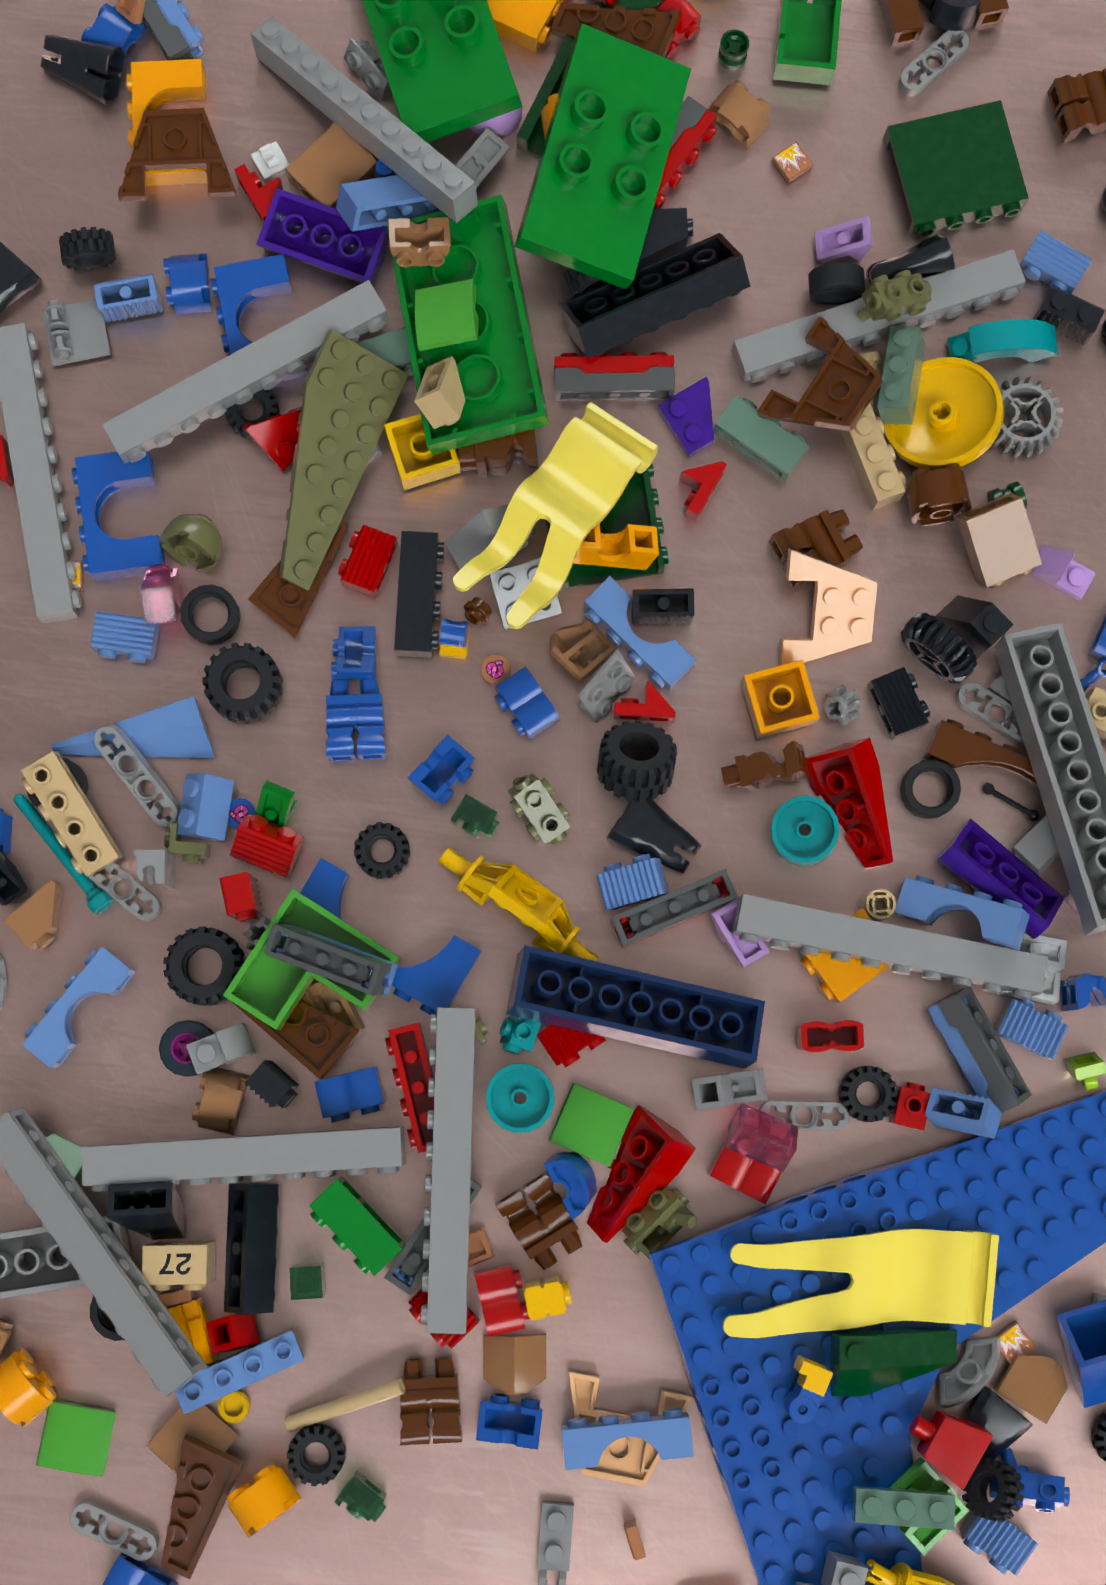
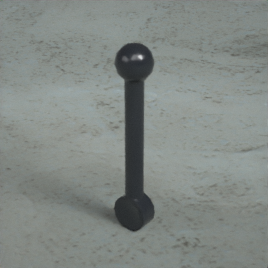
[981,783,1039,821]

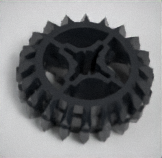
[900,613,977,684]

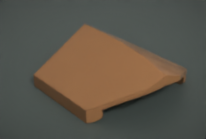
[550,620,618,681]
[483,1334,546,1396]
[995,1354,1068,1424]

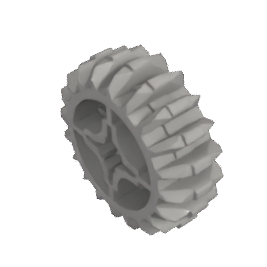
[993,376,1064,457]

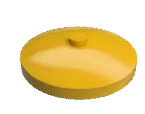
[884,357,1004,470]

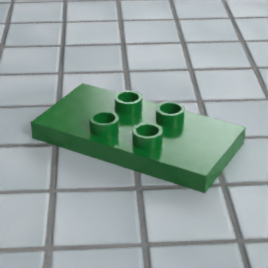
[362,0,523,143]
[514,24,691,289]
[386,195,550,454]

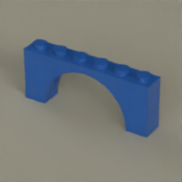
[300,858,482,1015]

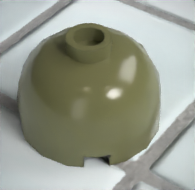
[159,514,222,571]

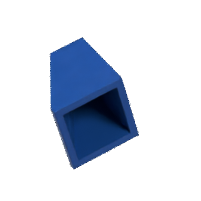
[1057,1300,1106,1408]

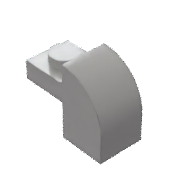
[186,1023,256,1075]
[692,1068,768,1110]

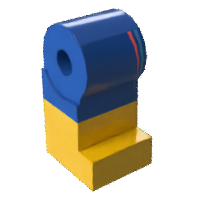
[439,618,471,660]
[784,1355,833,1424]

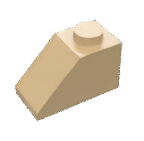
[414,356,465,429]

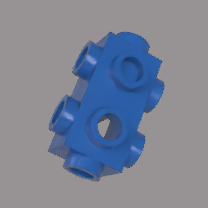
[989,1448,1070,1513]

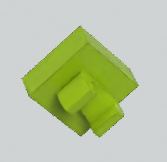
[1065,1052,1106,1091]

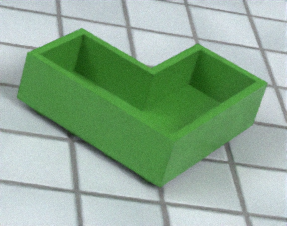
[223,889,401,1030]

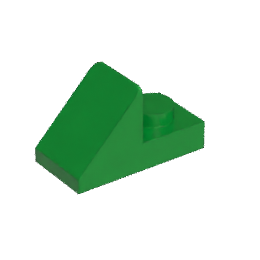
[255,780,297,827]

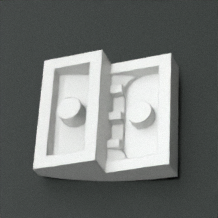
[995,933,1067,1006]

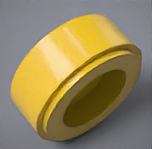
[218,1390,251,1423]

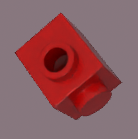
[889,1082,931,1131]
[206,1314,260,1354]

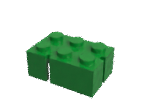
[773,0,842,86]
[309,1176,406,1276]

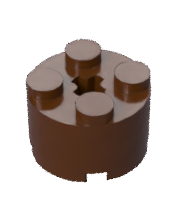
[905,463,972,526]

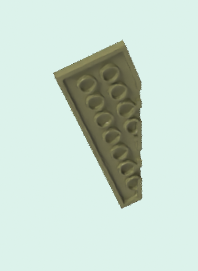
[279,330,409,591]

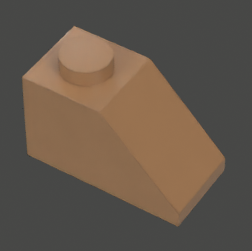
[4,879,62,950]

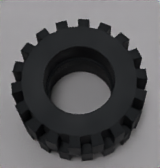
[202,643,283,724]
[597,721,677,802]
[163,926,244,1006]

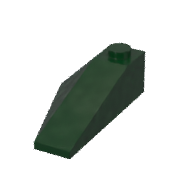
[831,1329,957,1396]

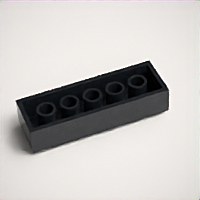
[559,233,751,359]

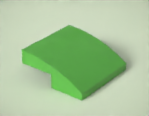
[415,279,479,351]
[549,1083,634,1167]
[36,1400,116,1477]
[890,1457,969,1556]

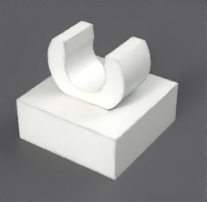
[251,141,290,183]

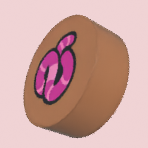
[481,654,511,686]

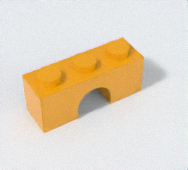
[573,523,659,570]

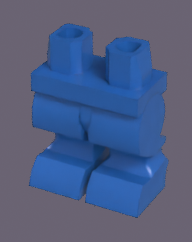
[326,678,387,762]
[1060,973,1106,1012]

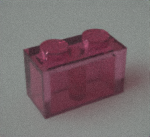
[140,565,183,624]
[726,1103,798,1172]

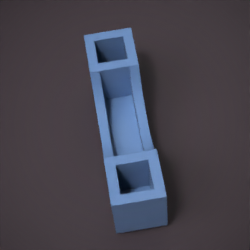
[584,576,696,691]
[894,875,1030,950]
[22,947,136,1068]
[561,1408,694,1470]

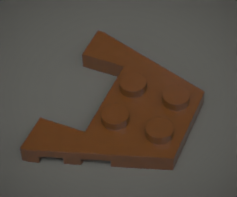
[118,108,236,202]
[757,316,883,431]

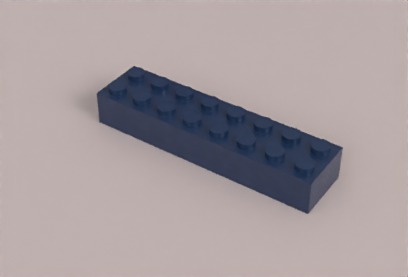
[506,945,765,1069]

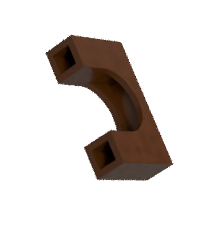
[879,0,1009,47]

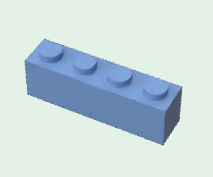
[336,175,441,232]

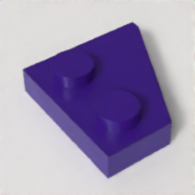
[657,377,714,458]

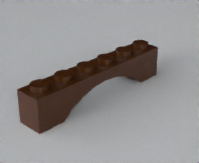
[922,719,1038,788]

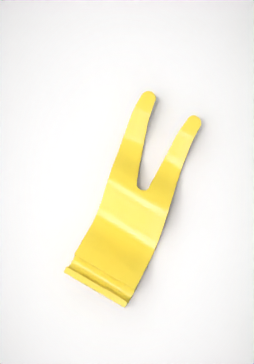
[453,402,658,629]
[722,1229,999,1338]

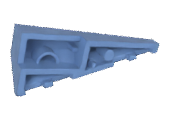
[51,696,216,759]

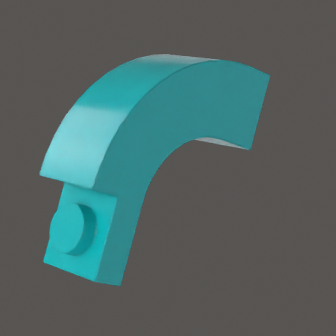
[947,319,1058,363]

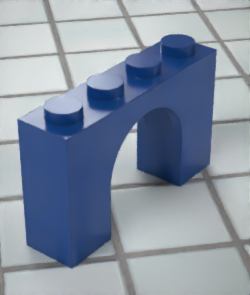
[210,254,308,382]
[72,451,167,581]

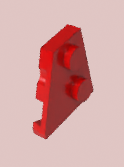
[242,406,302,471]

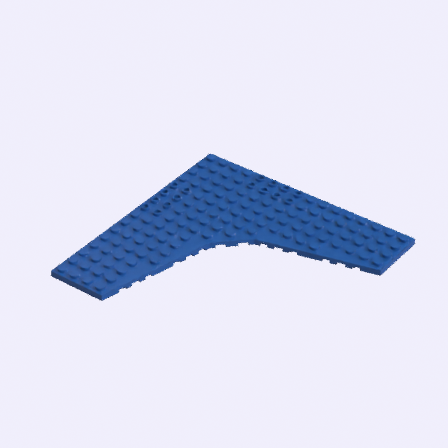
[649,1089,1106,1585]

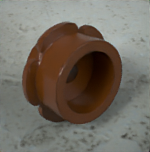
[464,597,492,625]

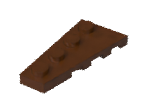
[551,3,682,58]
[248,520,349,638]
[230,1000,362,1080]
[161,1435,244,1579]

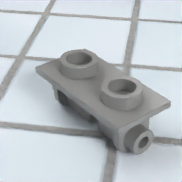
[344,38,391,101]

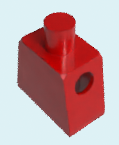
[909,1410,993,1490]

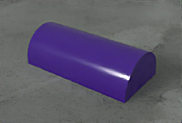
[256,188,389,284]
[937,818,1065,939]

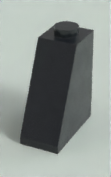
[637,208,693,269]
[935,595,1014,659]
[107,1182,185,1240]

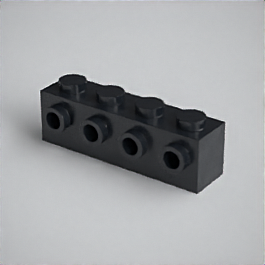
[394,531,444,658]
[224,1183,279,1315]

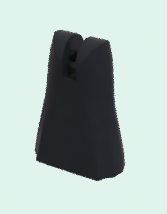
[40,35,125,106]
[866,234,955,282]
[0,242,42,314]
[606,798,701,873]
[964,1386,1033,1460]

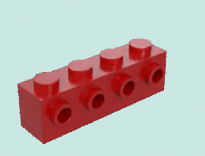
[385,1022,434,1153]

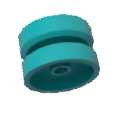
[771,795,840,867]
[486,1063,554,1133]

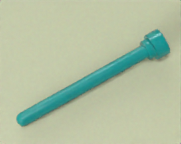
[13,793,114,915]

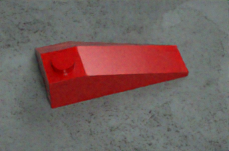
[806,737,893,868]
[587,1105,696,1243]

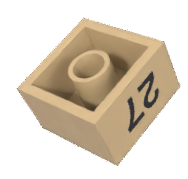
[142,1240,216,1291]

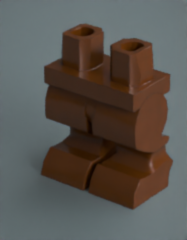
[1047,68,1106,144]
[458,430,538,477]
[769,509,863,592]
[721,741,809,791]
[495,1172,582,1270]
[400,1357,463,1446]

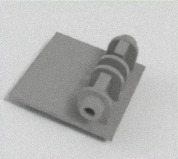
[42,299,111,366]
[489,558,562,630]
[577,650,635,722]

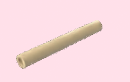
[285,1378,405,1432]

